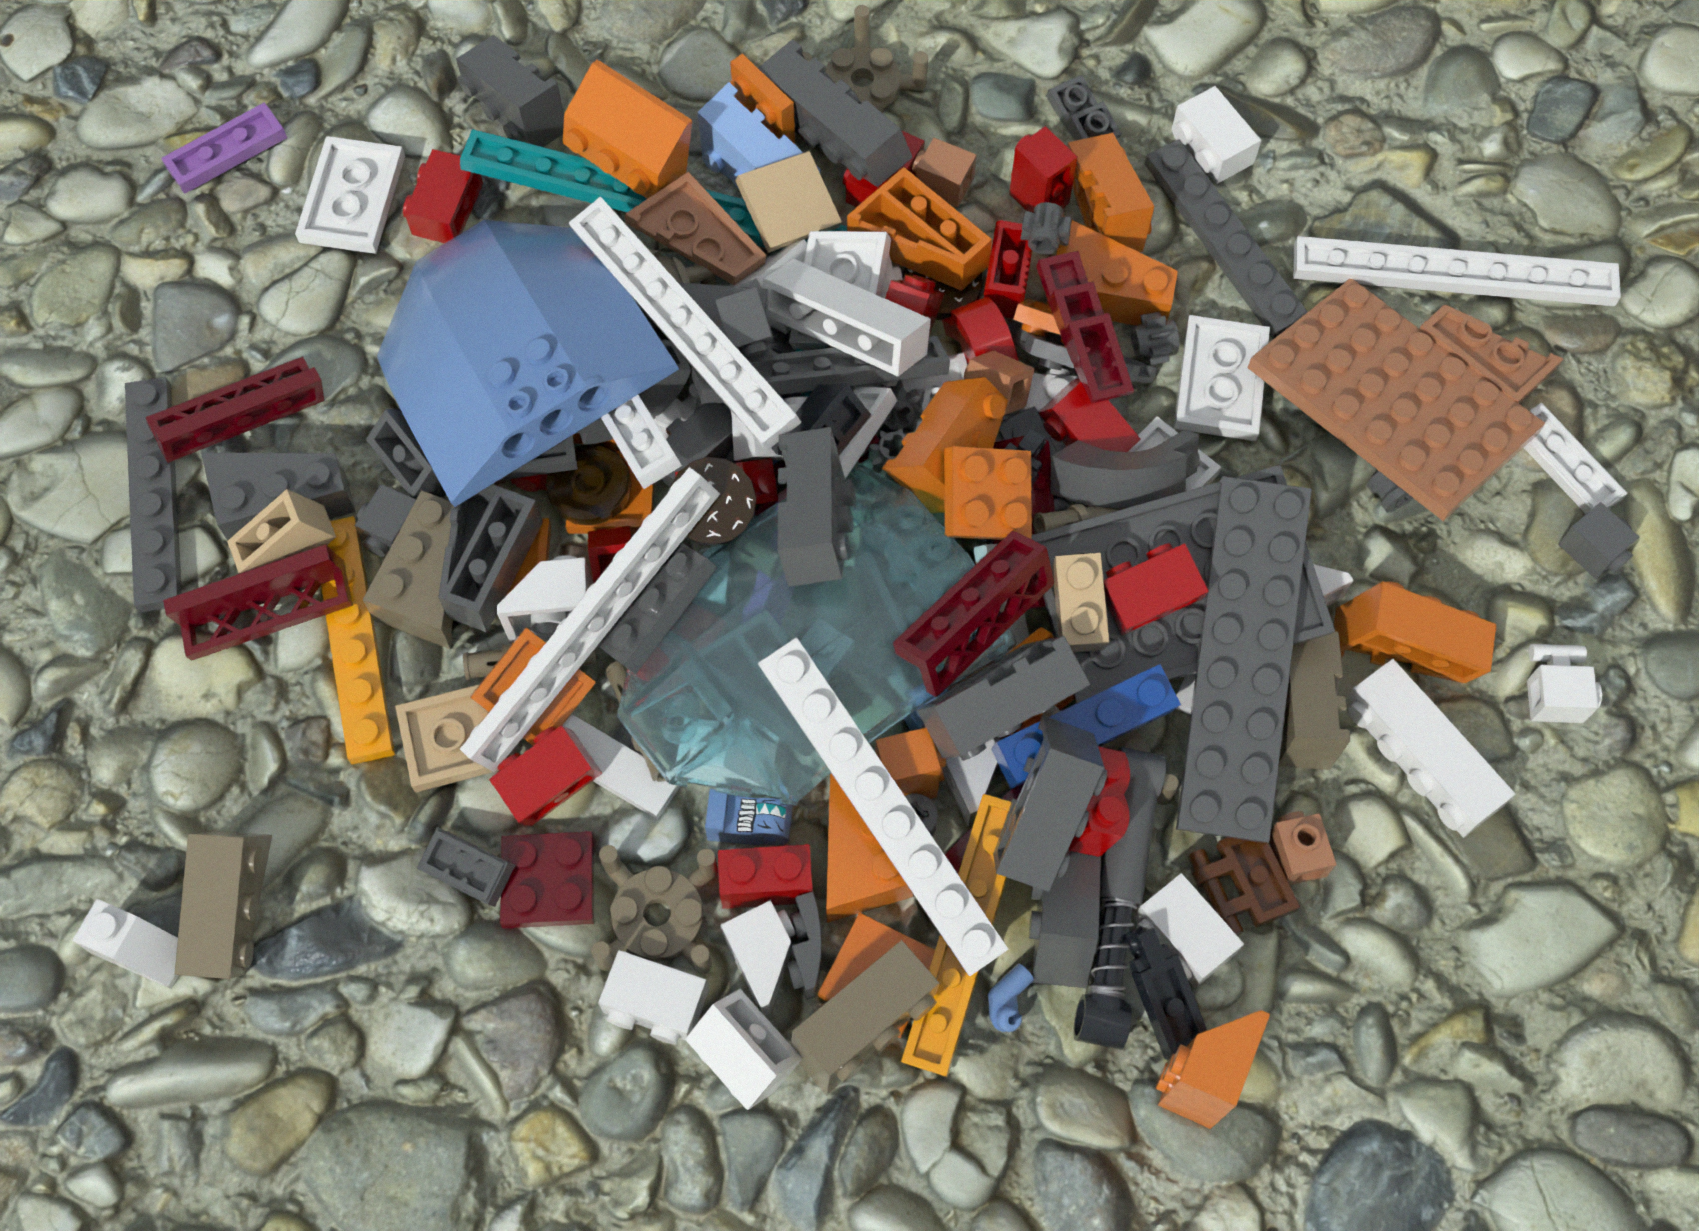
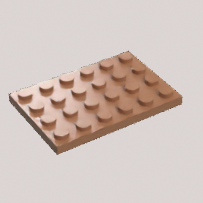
[1247,279,1546,521]

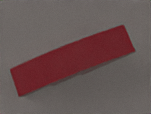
[1036,251,1134,403]

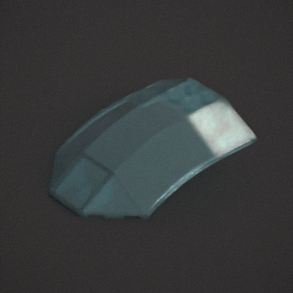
[617,461,1017,806]

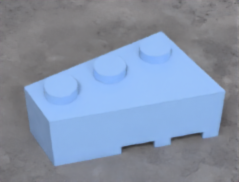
[697,82,821,190]

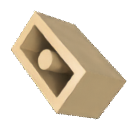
[227,489,336,574]
[1052,553,1109,652]

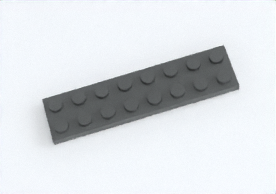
[1176,476,1312,843]

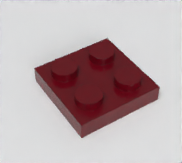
[500,831,594,929]

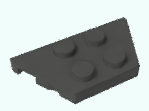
[1007,320,1158,383]

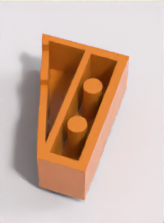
[1067,133,1155,252]
[847,167,992,291]
[1047,216,1178,326]
[882,377,1008,513]
[1333,581,1497,683]
[826,772,914,923]

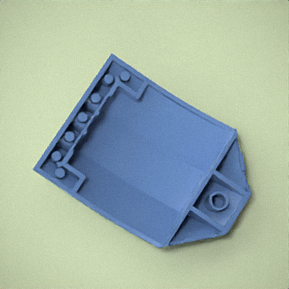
[377,220,679,507]

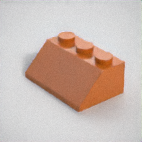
[563,59,692,199]
[1155,1010,1270,1129]

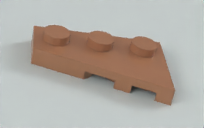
[625,172,766,285]
[1419,305,1563,404]

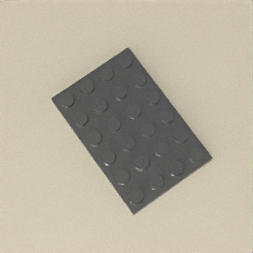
[1032,464,1335,704]

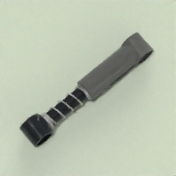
[1073,747,1166,1050]

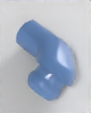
[988,963,1034,1032]

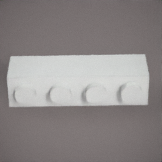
[763,259,931,376]
[1346,659,1516,838]

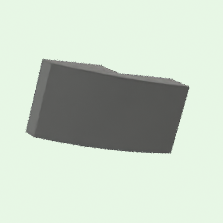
[1046,75,1122,140]
[786,892,822,1000]

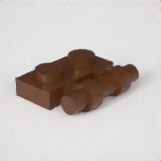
[1188,838,1300,936]

